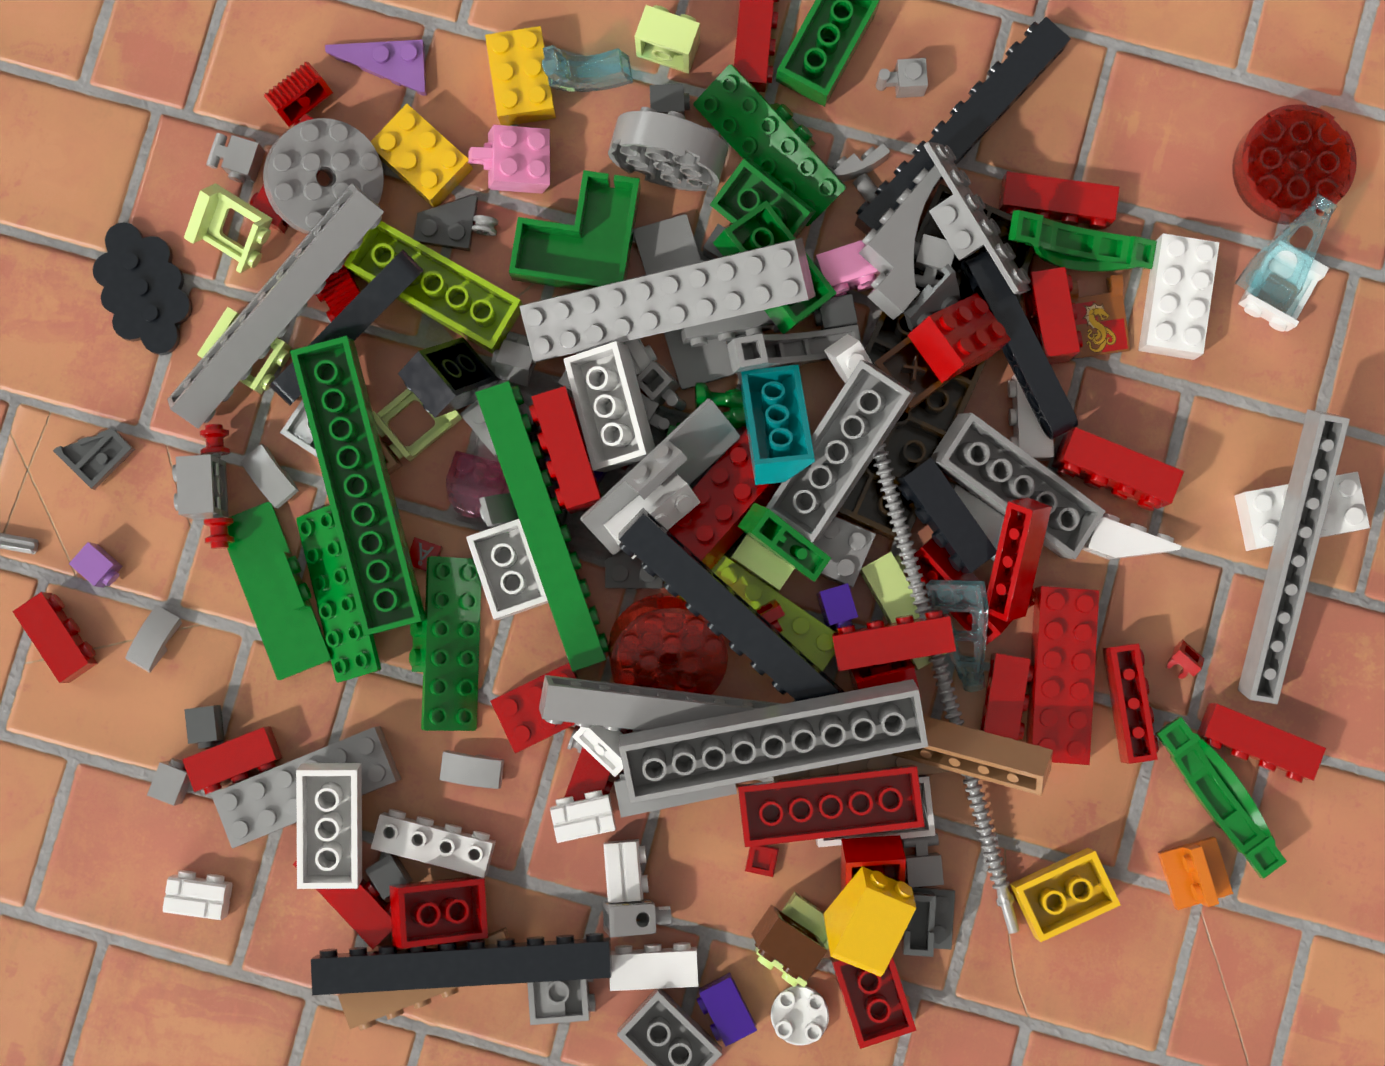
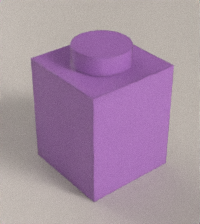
[69,542,123,588]

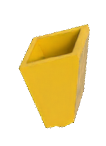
[823,866,916,977]

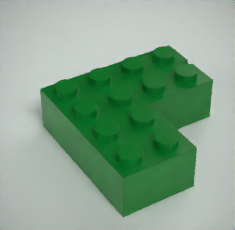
[509,170,641,291]

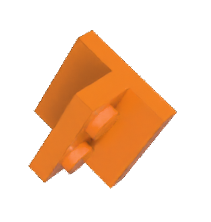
[1158,837,1233,910]

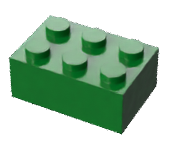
[710,159,816,239]

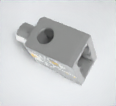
[603,899,671,937]

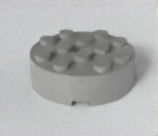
[608,107,728,191]
[263,118,384,234]

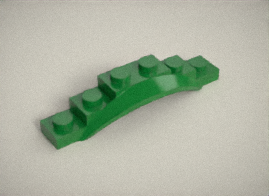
[1008,210,1157,272]
[1155,716,1287,879]

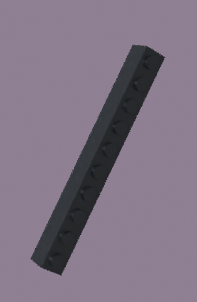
[855,17,1071,235]
[618,508,845,702]
[311,933,612,996]

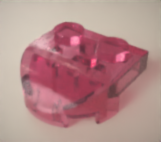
[446,451,506,518]

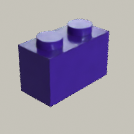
[816,583,858,631]
[697,973,757,1047]

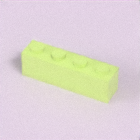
[860,552,947,670]

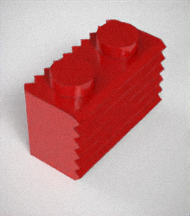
[264,62,333,127]
[316,264,361,322]

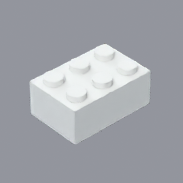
[466,519,548,621]

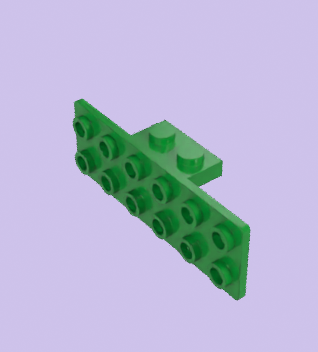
[693,64,846,226]
[227,502,332,680]
[296,505,381,683]
[409,556,481,731]

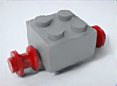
[172,424,235,549]

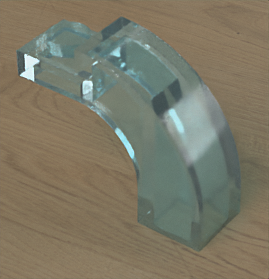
[542,45,633,92]

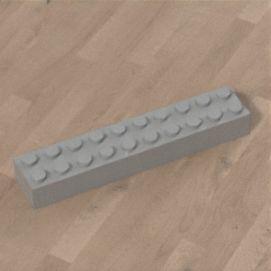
[519,238,816,362]
[619,679,928,803]

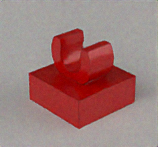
[755,599,785,632]
[1167,639,1204,679]

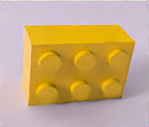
[485,26,556,126]
[370,104,473,208]
[1010,848,1121,942]

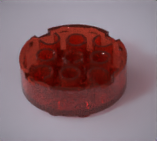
[1232,104,1357,225]
[608,593,728,695]

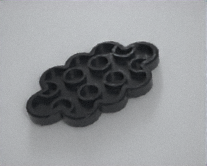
[93,222,192,356]

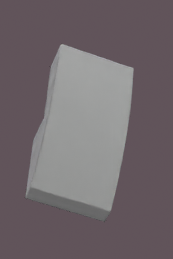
[832,143,890,182]
[241,444,299,509]
[479,493,519,526]
[125,605,182,673]
[440,750,504,789]

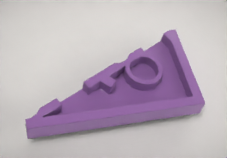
[325,40,427,96]

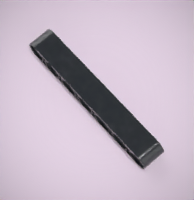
[961,249,1078,439]
[269,250,424,406]

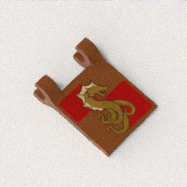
[1070,274,1131,359]

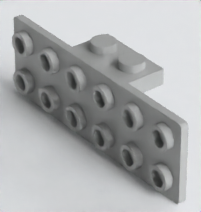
[924,141,1031,294]
[633,214,735,390]
[580,399,740,555]

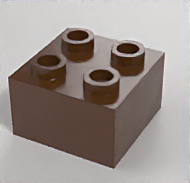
[874,337,954,414]
[751,905,827,980]

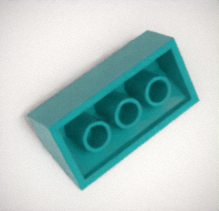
[741,365,815,485]

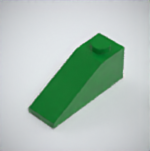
[737,503,831,582]

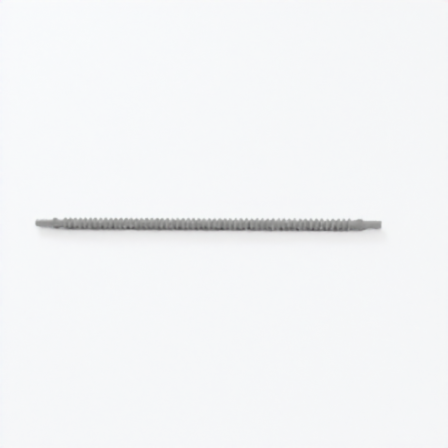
[873,443,1020,934]

